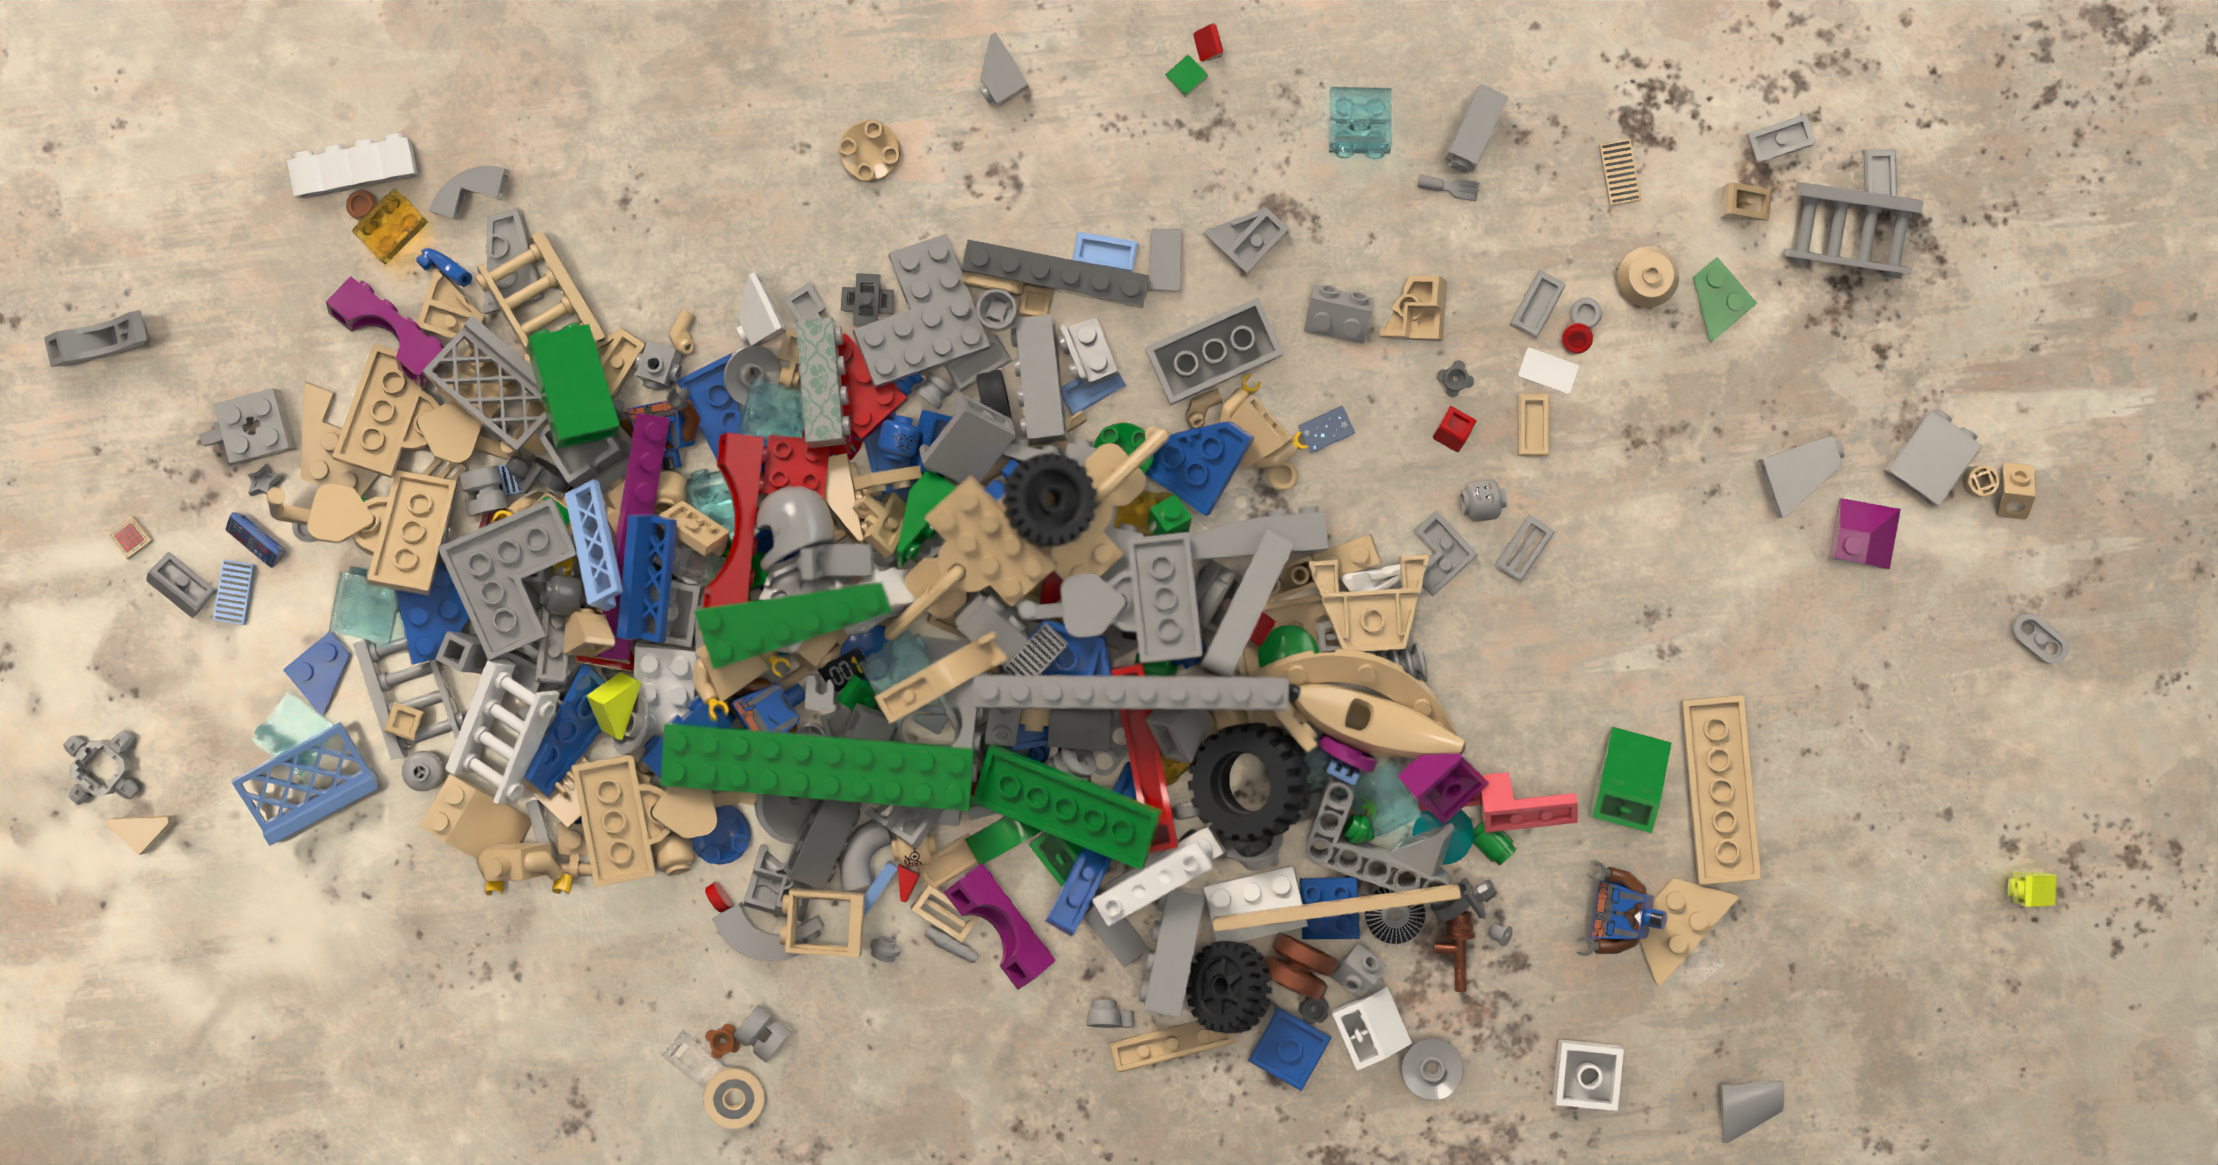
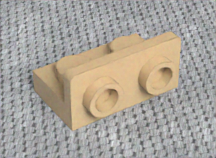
[657,500,730,556]

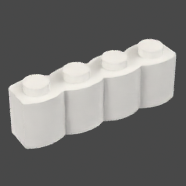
[287,133,418,199]

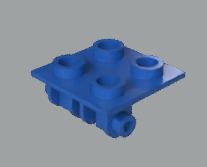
[1300,876,1360,940]

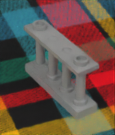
[1784,182,1923,279]
[353,637,465,760]

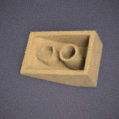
[419,773,532,859]

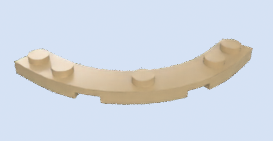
[1249,649,1457,735]

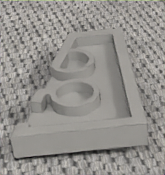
[483,208,544,314]

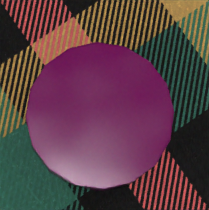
[1318,734,1378,772]

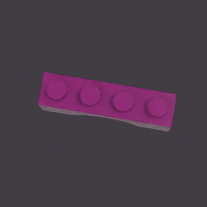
[326,276,444,387]
[944,863,1056,990]

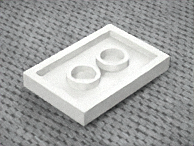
[634,643,696,736]
[1203,866,1308,942]

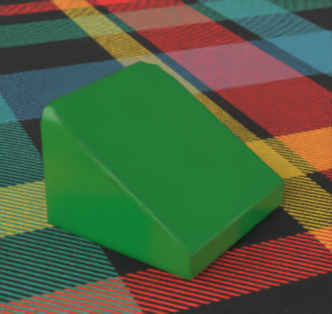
[1165,54,1208,98]

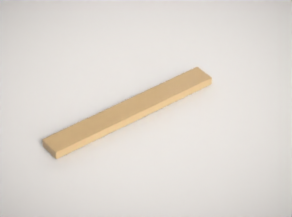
[1213,884,1461,932]

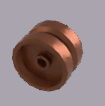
[1265,932,1340,1001]

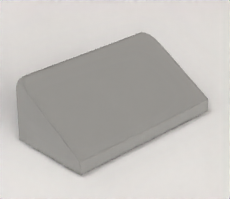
[146,552,216,618]

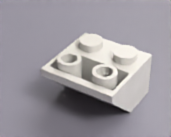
[1331,986,1412,1071]

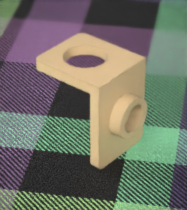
[1997,462,2036,519]

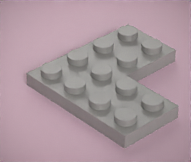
[853,234,990,389]
[438,497,577,660]

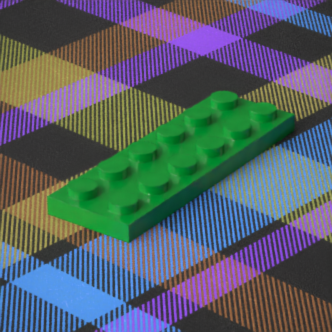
[972,744,1162,870]

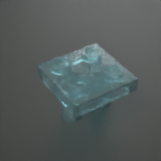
[736,378,805,446]

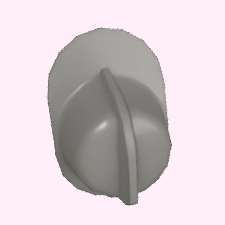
[1217,834,1283,871]

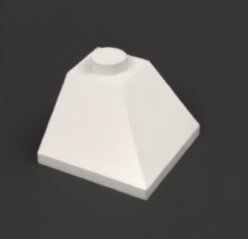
[737,272,787,346]

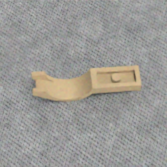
[875,631,1009,724]

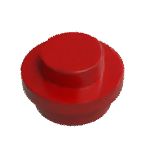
[1562,323,1593,353]

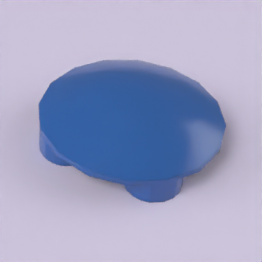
[691,805,751,865]

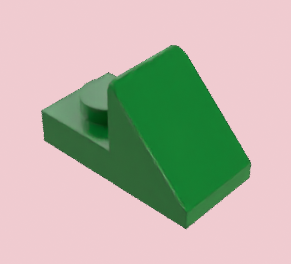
[836,674,883,712]

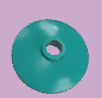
[1412,810,1474,865]

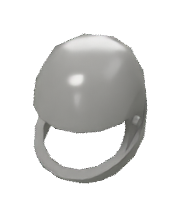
[756,486,835,574]

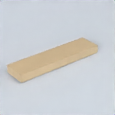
[1109,1020,1236,1073]

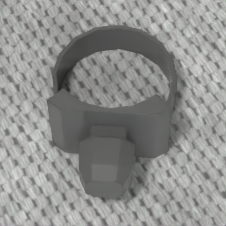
[505,453,569,493]
[1431,878,1497,921]

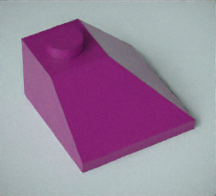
[1828,498,1901,569]
[1398,753,1489,824]

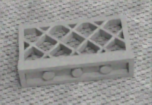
[422,315,547,453]

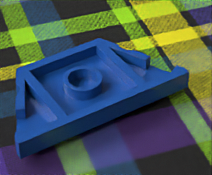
[1001,619,1112,676]

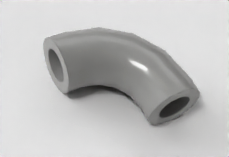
[839,819,892,892]

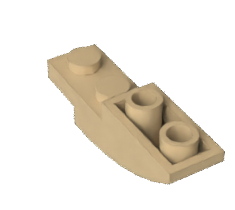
[1266,534,1382,603]

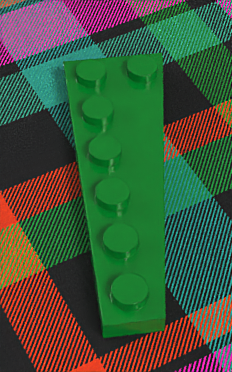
[694,581,892,670]

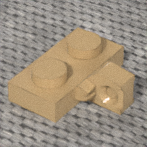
[853,466,922,496]
[852,491,907,558]

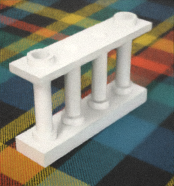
[445,659,560,805]
[1092,824,1226,926]

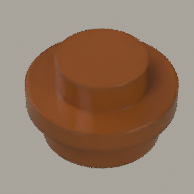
[346,190,377,221]

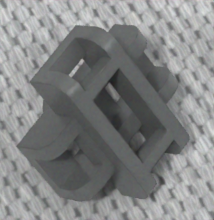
[841,273,894,326]

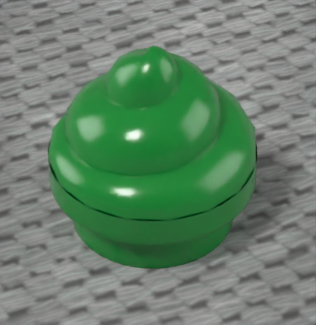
[1342,813,1375,844]

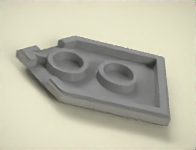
[759,562,843,599]

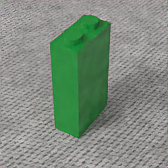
[526,323,620,450]

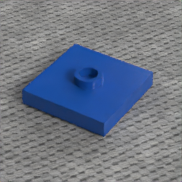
[1248,1007,1332,1091]

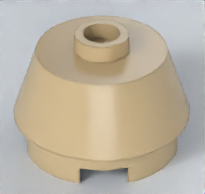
[1618,246,1679,307]

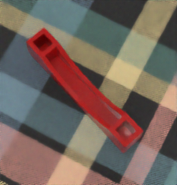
[702,433,767,608]
[1112,663,1178,853]

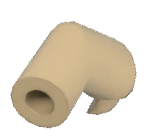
[669,309,695,356]
[1185,388,1223,429]

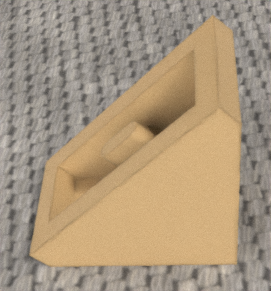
[1721,182,1771,220]
[107,815,176,855]

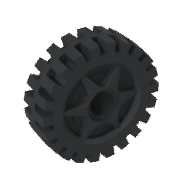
[1002,453,1098,547]
[1186,941,1272,1033]

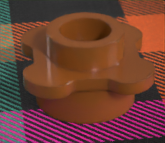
[705,1024,740,1059]

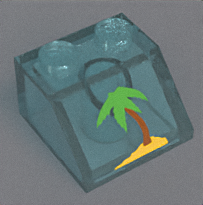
[1338,759,1422,842]

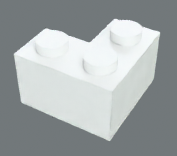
[844,567,917,635]

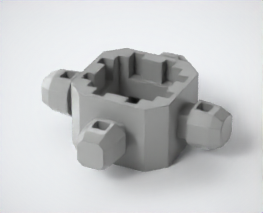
[63,730,139,805]

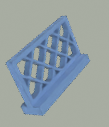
[232,722,378,846]

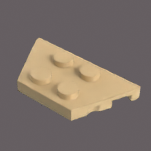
[1639,878,1738,986]

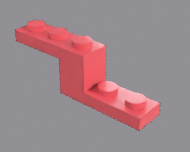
[1418,772,1578,833]

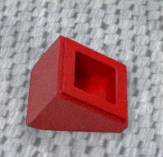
[1193,23,1223,62]
[1433,405,1477,452]
[1249,612,1277,647]
[898,864,920,903]

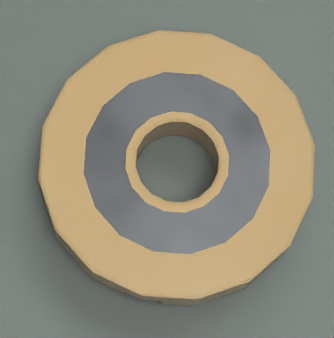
[703,1067,764,1129]

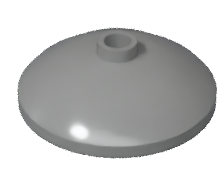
[755,794,815,844]

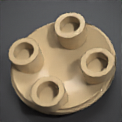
[839,120,900,181]

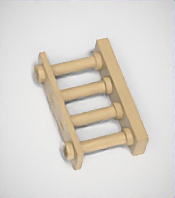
[475,230,605,364]

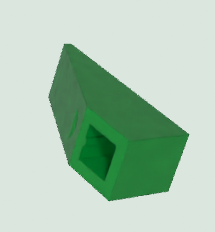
[897,470,956,568]

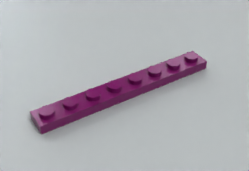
[596,413,670,660]

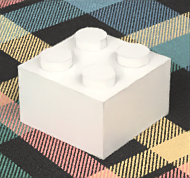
[1552,1039,1624,1111]

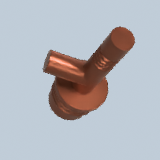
[1435,910,1475,992]

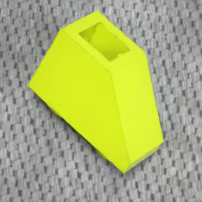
[2007,871,2057,907]

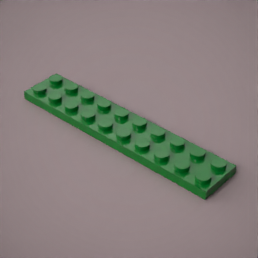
[660,723,974,811]

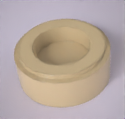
[1267,460,1298,491]

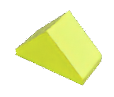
[586,672,642,740]

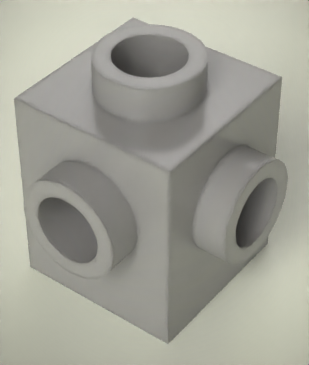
[634,340,682,391]
[1330,943,1386,999]

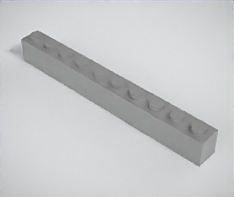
[973,675,1288,710]

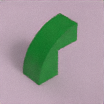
[965,816,1042,864]

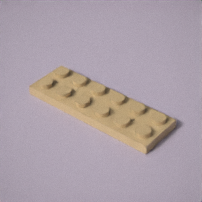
[1681,695,1761,885]

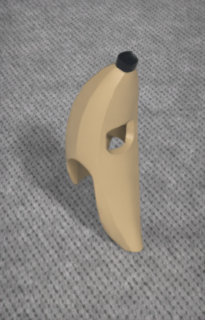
[1288,684,1465,759]

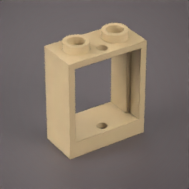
[780,888,866,957]

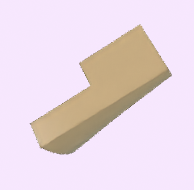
[1379,276,1447,341]

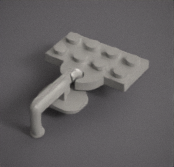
[1018,532,1203,664]

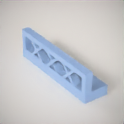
[565,479,623,611]

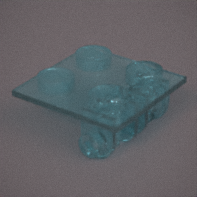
[252,691,334,776]

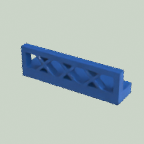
[617,514,677,643]

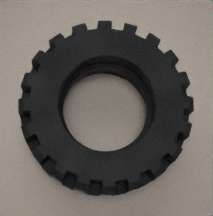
[1188,722,1312,842]

